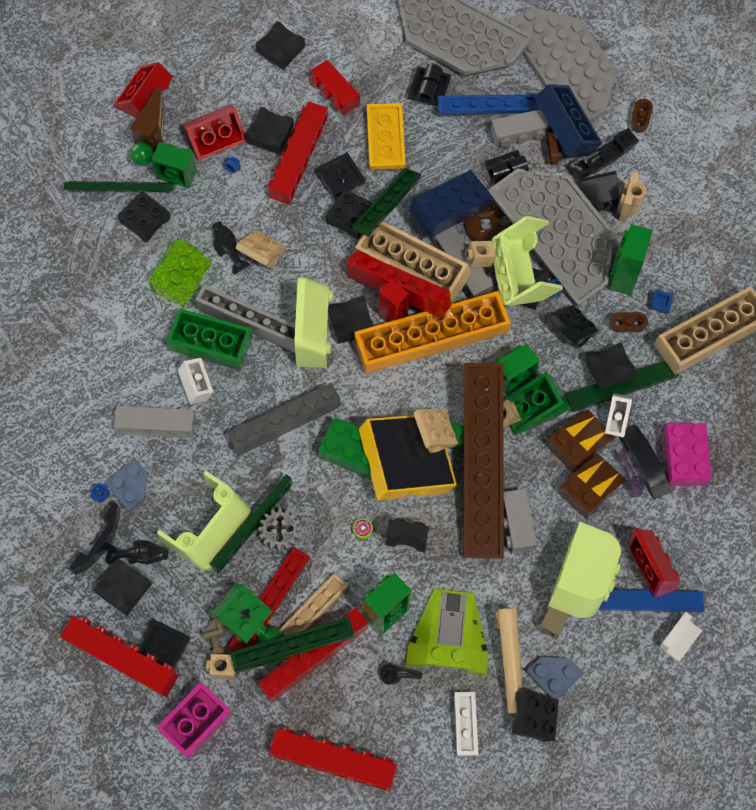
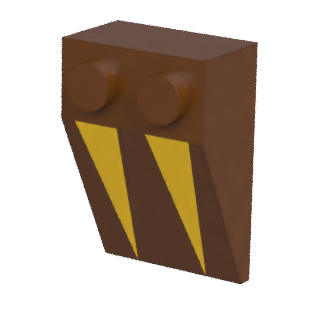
[130,87,165,152]
[546,409,615,473]
[558,453,626,520]

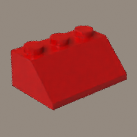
[113,62,173,118]
[182,104,247,161]
[628,529,680,598]

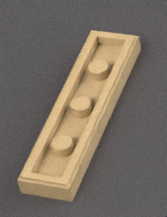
[280,573,349,636]

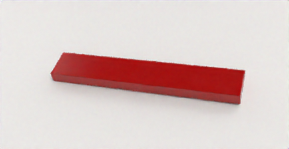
[228,547,310,652]

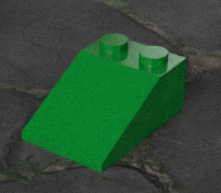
[503,372,571,435]

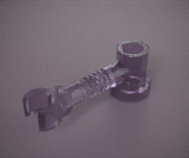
[614,447,644,497]

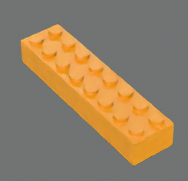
[354,291,511,374]

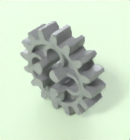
[258,508,302,552]

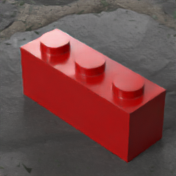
[310,60,360,116]
[379,280,409,323]

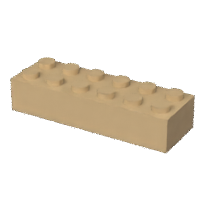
[355,221,472,304]
[654,286,756,375]

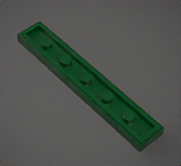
[353,168,421,237]
[64,181,176,191]
[566,361,679,412]
[211,474,293,574]
[230,617,355,674]

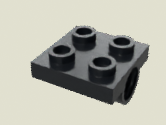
[408,64,451,106]
[484,150,529,185]
[550,305,599,348]

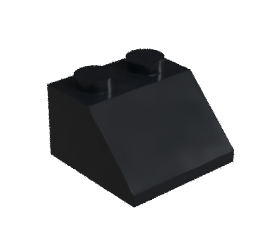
[578,171,620,212]

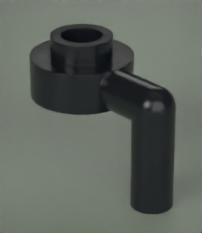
[380,664,422,685]

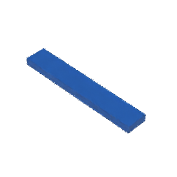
[437,94,539,115]
[598,589,704,612]

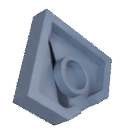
[104,458,148,513]
[526,657,584,699]

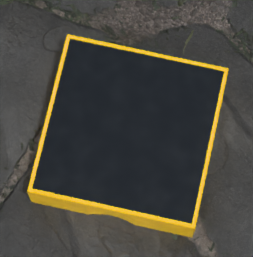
[359,415,457,501]

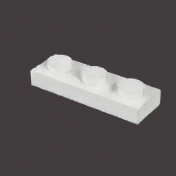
[454,692,478,756]

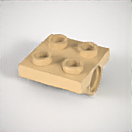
[617,172,646,222]
[236,230,286,269]
[413,409,458,453]

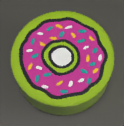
[353,519,373,539]

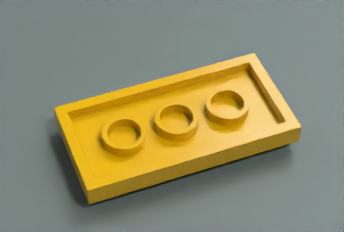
[367,103,406,170]

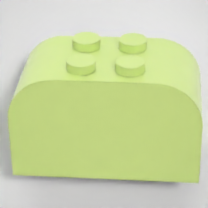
[548,522,621,618]

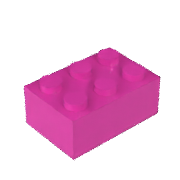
[663,423,712,486]
[157,682,232,760]

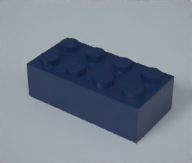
[534,84,603,156]
[409,170,492,238]

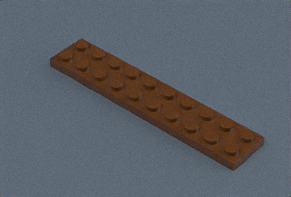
[463,363,504,559]

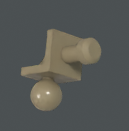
[203,619,225,655]

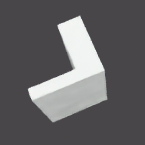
[659,612,702,662]

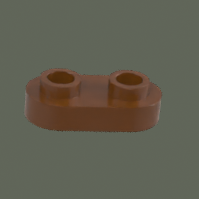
[631,99,653,132]
[547,131,562,165]
[609,312,648,333]

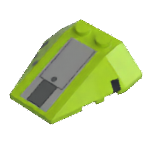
[406,589,489,676]

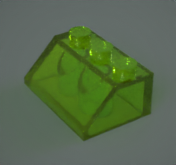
[149,238,212,307]

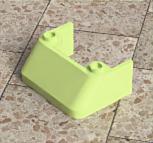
[491,216,563,306]
[295,277,333,368]
[157,471,252,571]

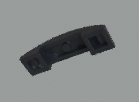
[569,128,639,179]
[620,424,672,499]
[69,502,120,575]

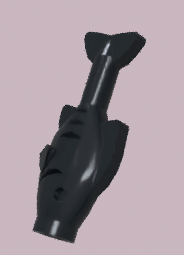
[212,221,250,275]
[106,541,169,565]

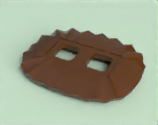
[465,200,513,241]

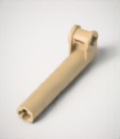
[495,608,523,713]

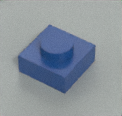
[650,290,674,314]

